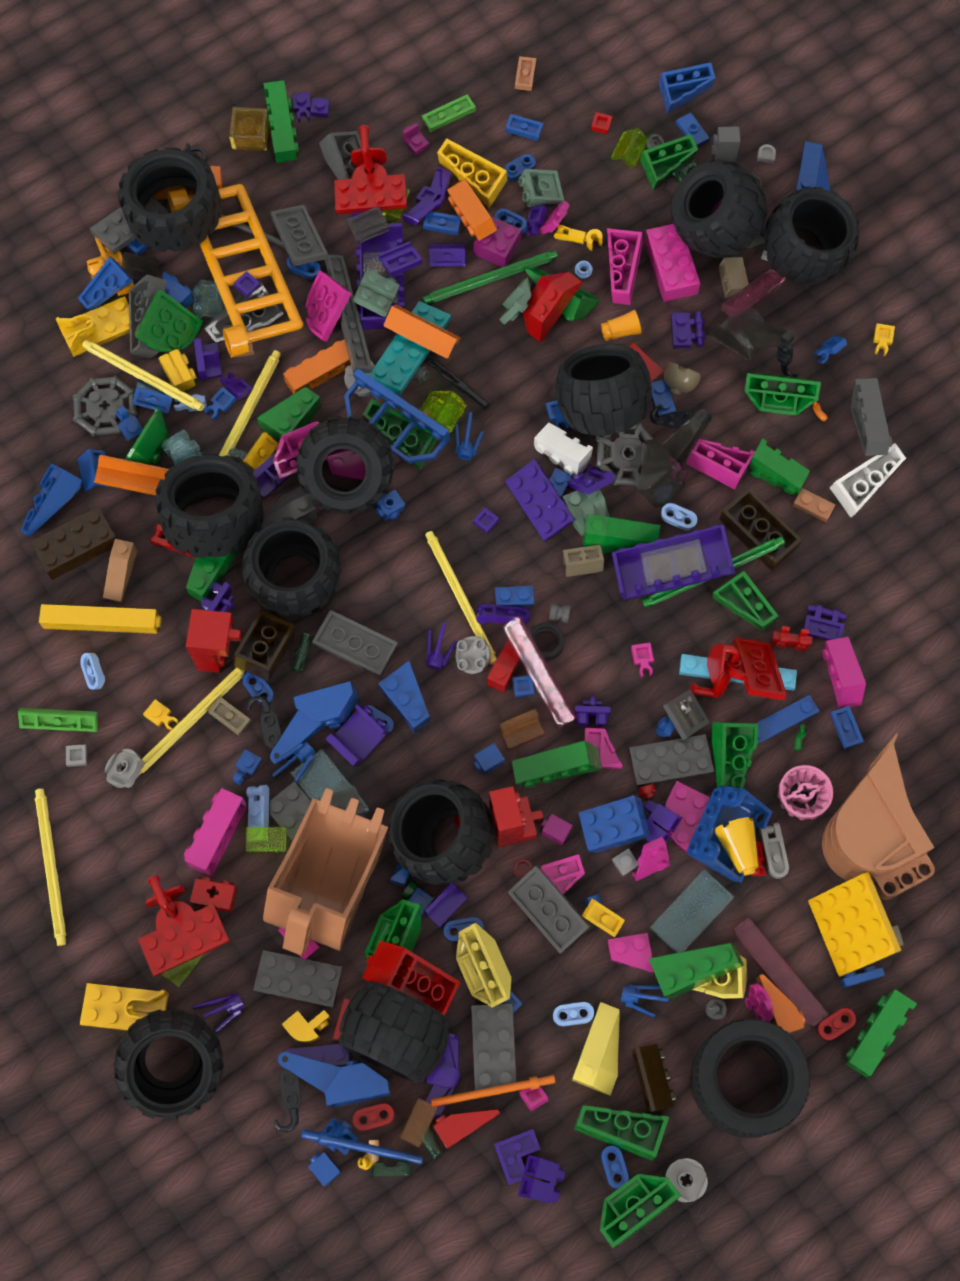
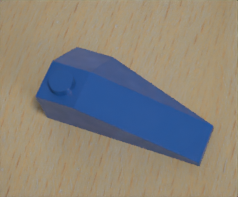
[20,463,82,537]

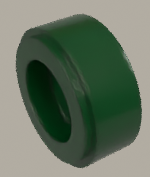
[401,879,418,900]

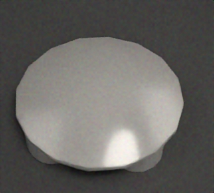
[455,636,491,674]

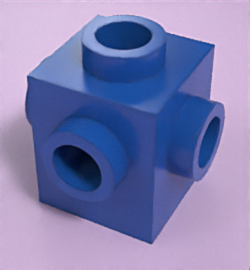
[374,490,405,521]
[323,1118,358,1155]

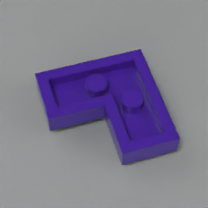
[494,1129,541,1185]

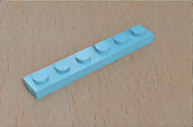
[679,654,797,691]

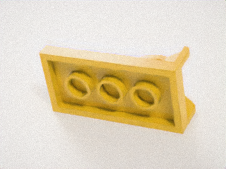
[56,296,130,357]
[80,983,169,1031]

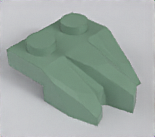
[499,277,531,325]
[562,489,609,536]

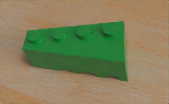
[512,741,603,788]
[649,943,744,999]
[845,989,917,1078]
[573,1105,669,1161]

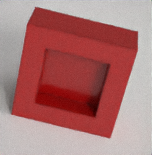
[591,112,612,134]

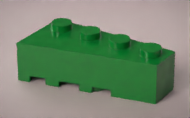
[263,80,299,163]
[363,399,437,471]
[186,551,239,601]

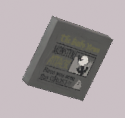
[663,689,710,739]

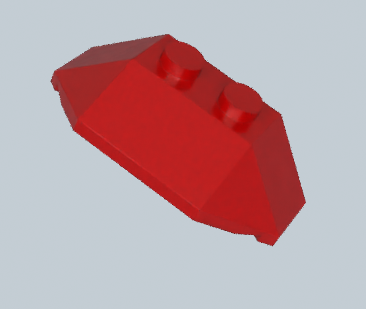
[523,272,583,343]

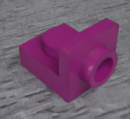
[403,123,429,156]

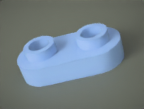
[661,503,697,531]
[80,653,105,689]
[553,1002,594,1027]

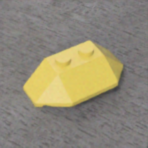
[456,923,511,1008]

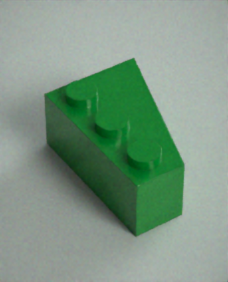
[640,134,698,191]
[257,387,322,441]
[747,438,810,496]
[713,571,778,632]

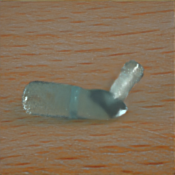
[229,449,248,460]

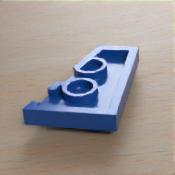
[78,257,134,311]

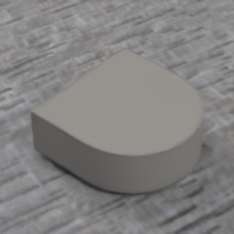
[757,144,776,164]

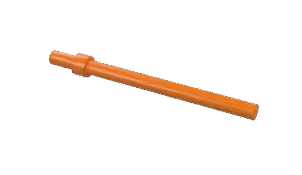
[431,1075,555,1107]

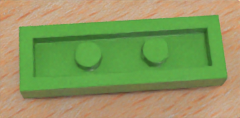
[422,94,476,133]

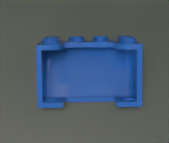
[687,786,772,883]

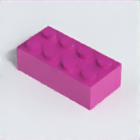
[644,224,700,302]
[184,788,248,878]

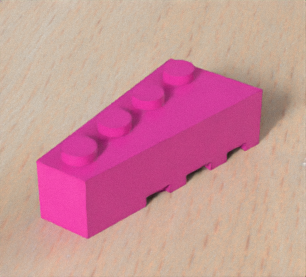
[607,228,643,305]

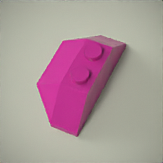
[273,421,346,479]

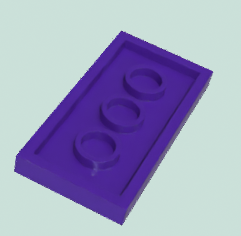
[505,459,576,542]

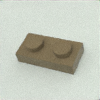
[208,697,251,736]

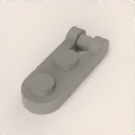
[758,822,789,879]

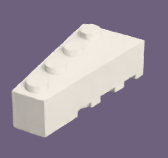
[830,443,906,518]

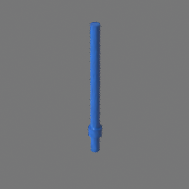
[301,1129,422,1165]

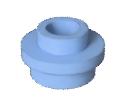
[575,261,593,278]

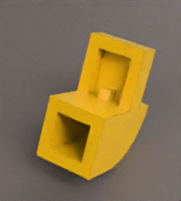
[282,1010,331,1043]

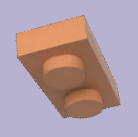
[515,56,536,91]
[793,488,835,522]

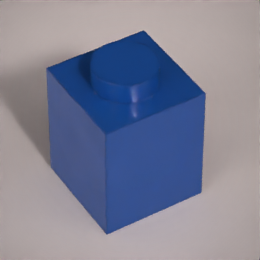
[473,743,505,776]
[308,1152,342,1187]

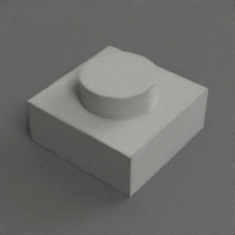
[66,744,87,767]
[611,848,639,877]

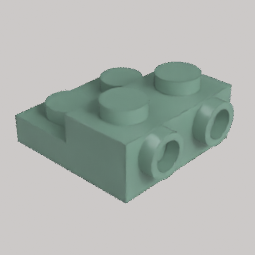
[518,169,564,207]
[353,269,399,317]

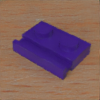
[378,241,422,277]

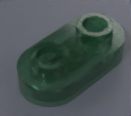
[370,1162,413,1177]

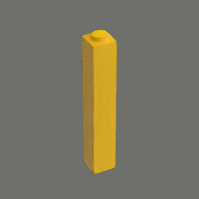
[39,604,162,634]

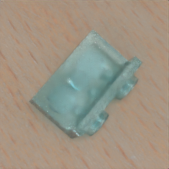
[192,279,222,318]

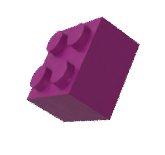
[473,216,521,267]

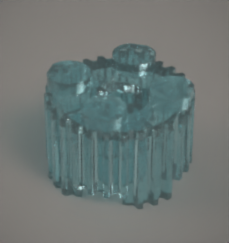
[162,429,203,466]

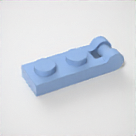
[246,785,269,842]

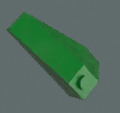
[582,514,660,554]
[712,722,758,789]

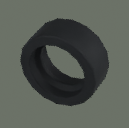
[528,623,565,661]

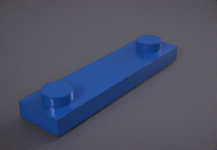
[755,695,820,745]

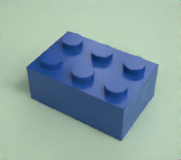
[579,795,651,853]

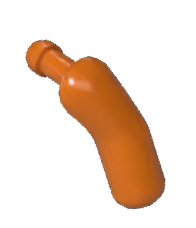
[813,402,828,422]

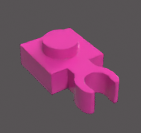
[631,643,654,678]

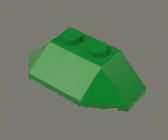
[744,373,821,416]
[125,408,170,466]
[365,899,421,965]
[600,1174,681,1248]

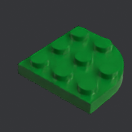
[135,290,203,353]

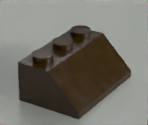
[632,1044,676,1114]

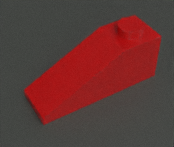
[487,635,528,693]
[433,1110,500,1149]

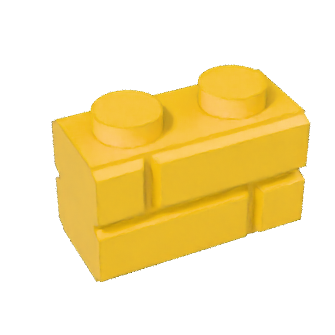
[159,349,196,392]

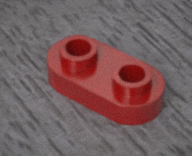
[817,1008,856,1041]
[353,1103,394,1131]

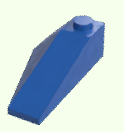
[795,141,831,191]

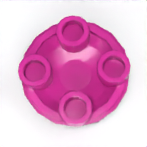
[745,983,774,1023]

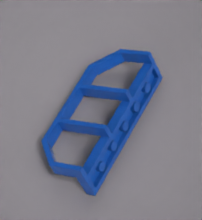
[344,369,450,464]

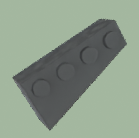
[129,274,166,360]
[850,378,892,456]

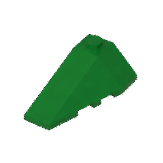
[525,268,600,322]

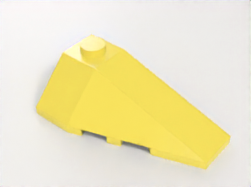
[692,956,747,999]
[572,1002,620,1096]

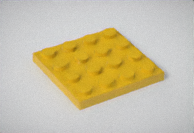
[808,872,902,977]

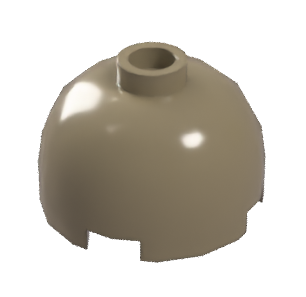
[664,362,701,395]

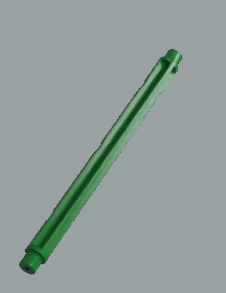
[422,250,558,304]
[642,536,785,608]

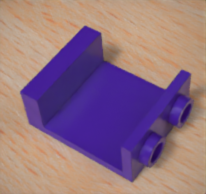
[326,704,389,766]

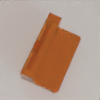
[499,709,544,749]
[399,1098,437,1147]

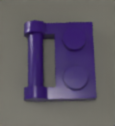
[567,466,615,495]

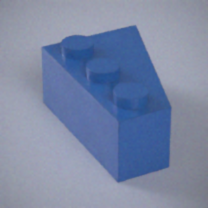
[658,62,715,114]
[378,661,430,734]

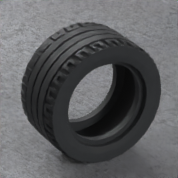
[690,1018,811,1138]

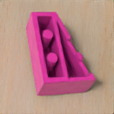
[686,439,755,490]
[822,637,866,709]

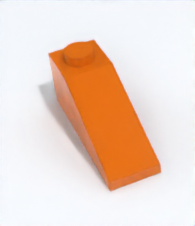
[756,974,805,1034]

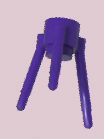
[425,622,457,670]
[192,993,245,1032]

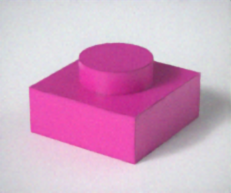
[519,1086,548,1111]

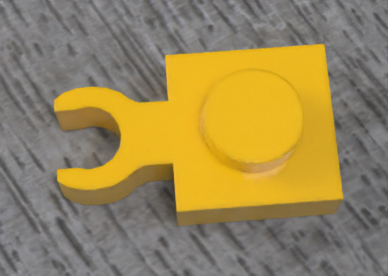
[873,323,895,356]
[143,699,179,731]

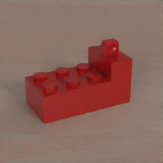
[186,609,242,673]
[489,786,544,848]
[362,940,460,1015]

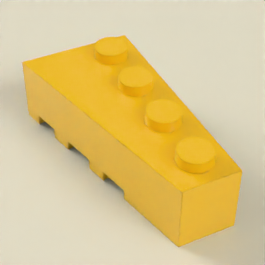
[437,139,508,208]

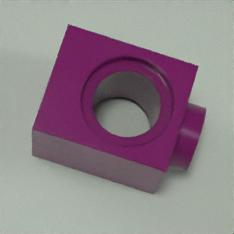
[540,814,573,846]

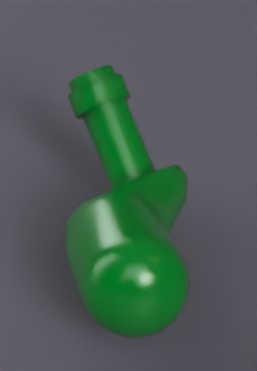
[794,724,806,751]

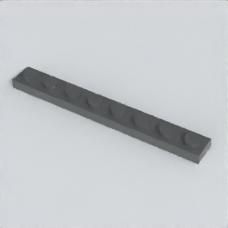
[325,255,373,373]

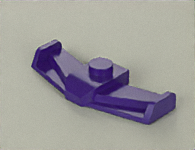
[403,166,453,226]
[419,1033,460,1119]

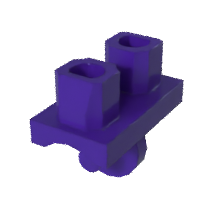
[201,582,235,612]
[574,695,610,727]

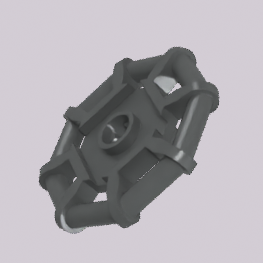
[72,375,138,437]
[595,422,658,487]

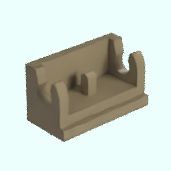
[718,257,750,298]
[563,544,604,577]

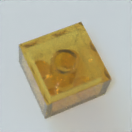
[229,107,270,151]

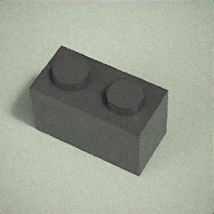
[711,126,741,162]

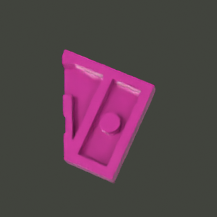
[539,201,570,235]
[326,449,366,480]
[585,728,622,769]
[632,837,670,881]
[540,854,585,894]
[607,933,654,973]

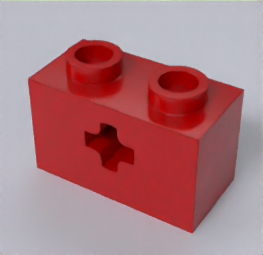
[190,877,237,913]

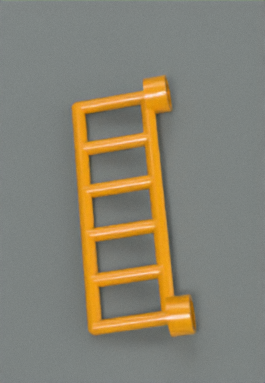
[167,184,303,358]

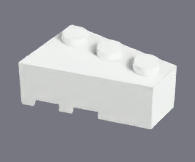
[534,423,593,476]

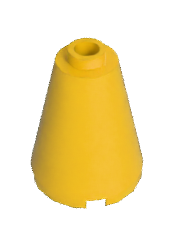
[714,817,758,876]

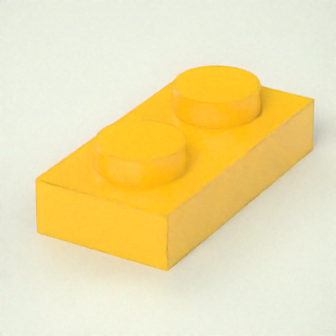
[243,432,279,471]
[582,899,625,937]

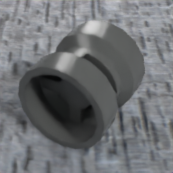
[549,603,570,624]

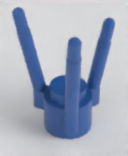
[455,412,484,460]
[272,742,315,782]
[621,984,669,1017]

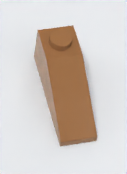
[103,539,138,603]

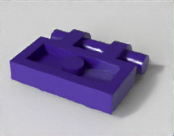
[671,311,705,348]
[803,604,847,641]

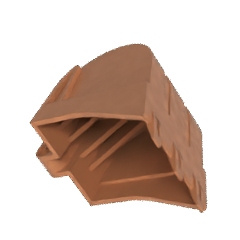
[822,733,935,900]
[263,788,388,956]

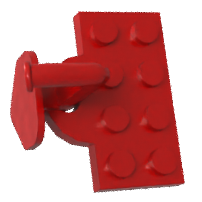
[334,125,407,214]
[690,637,787,700]
[138,875,230,977]

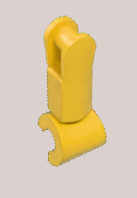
[554,225,603,251]

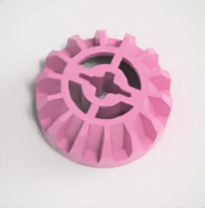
[777,765,833,820]

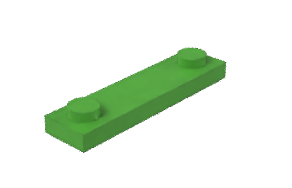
[18,708,99,732]

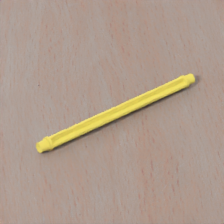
[82,340,204,411]
[219,350,281,456]
[425,531,497,665]
[139,667,246,775]
[35,789,67,946]

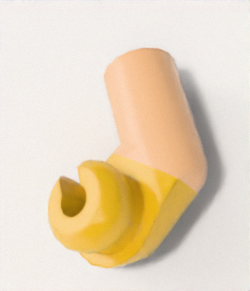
[357,1140,379,1170]

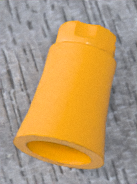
[601,310,642,341]

